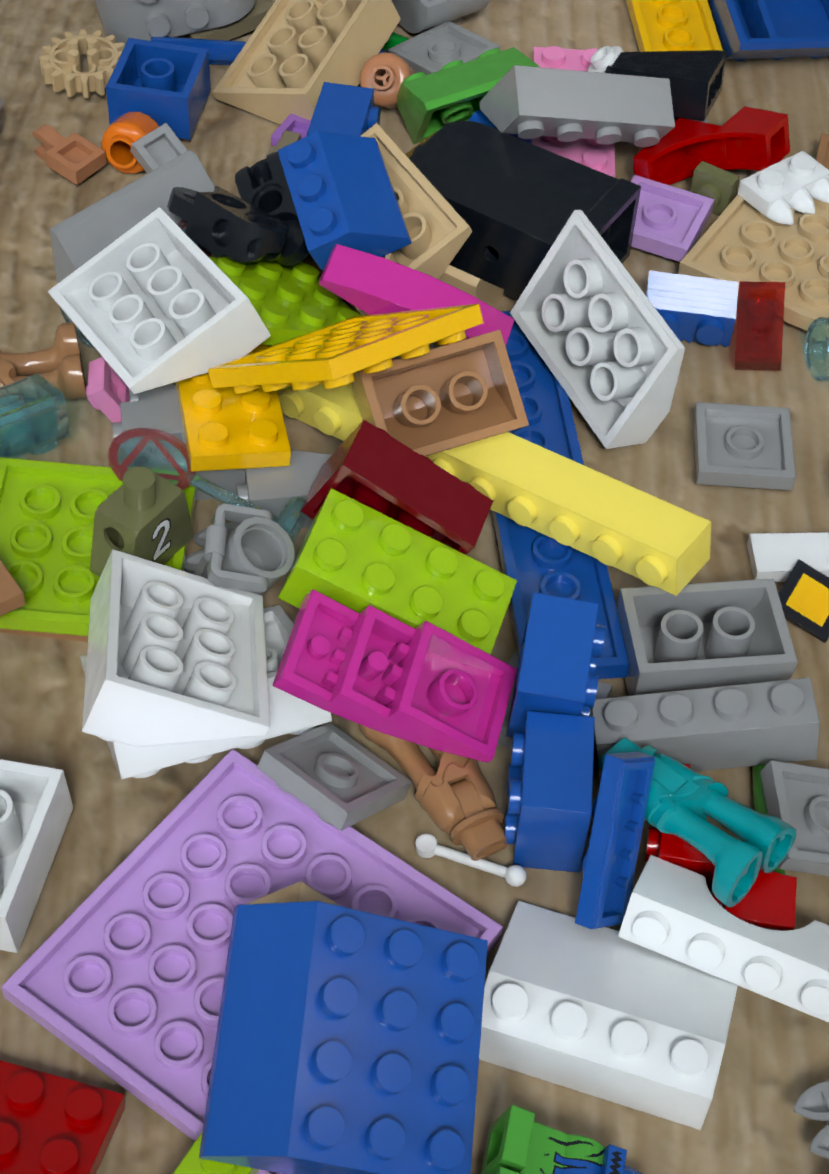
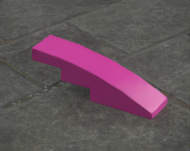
[318,244,515,346]

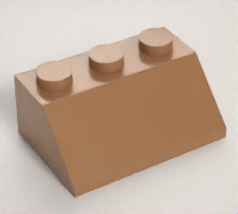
[351,330,529,456]

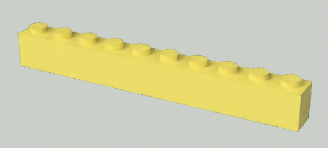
[277,372,711,596]

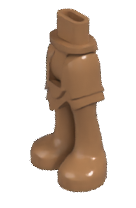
[0,322,87,406]
[358,724,509,861]

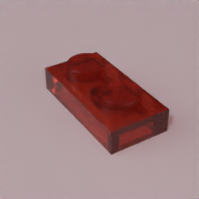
[735,281,785,371]

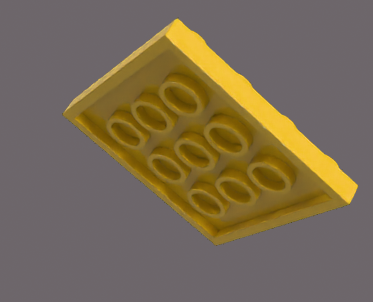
[208,304,484,394]

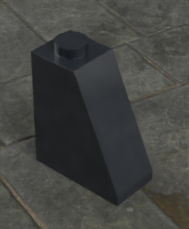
[605,50,726,121]

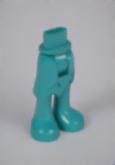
[598,737,796,907]

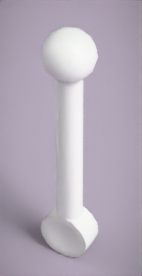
[415,834,527,887]

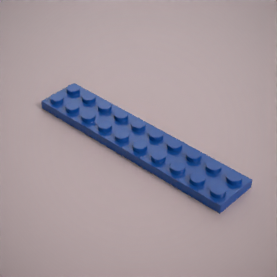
[492,311,629,679]

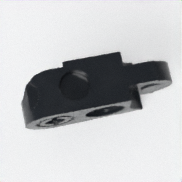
[235,152,309,266]
[167,186,289,263]

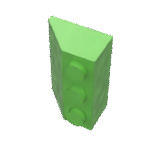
[397,47,539,144]

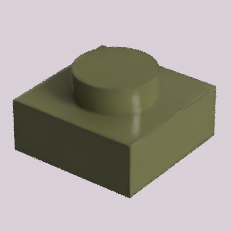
[690,161,740,216]

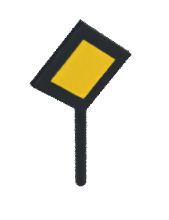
[778,559,829,643]

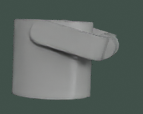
[204,504,295,595]

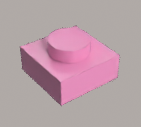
[86,357,130,423]

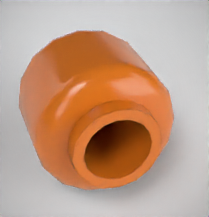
[101,112,159,174]

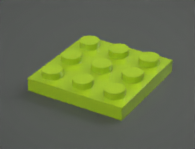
[209,257,361,345]

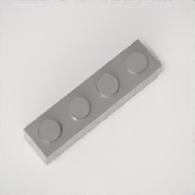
[592,677,820,781]

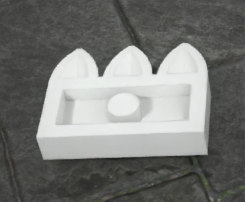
[738,151,829,225]

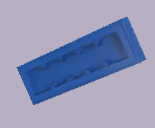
[575,752,655,929]

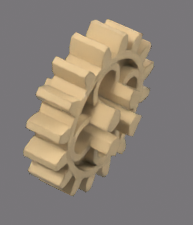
[39,29,125,98]

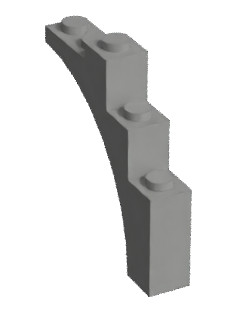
[112,383,332,530]

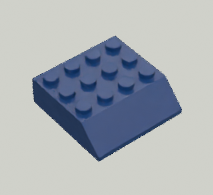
[707,0,829,61]
[199,901,488,1174]

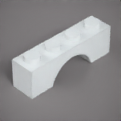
[618,855,829,1023]

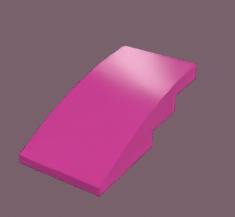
[272,589,517,763]

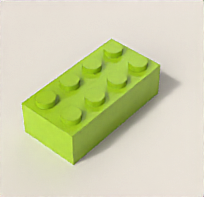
[278,488,517,655]

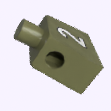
[90,466,193,577]

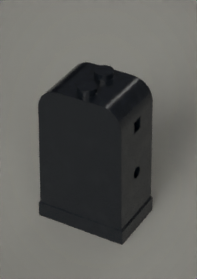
[409,121,641,301]

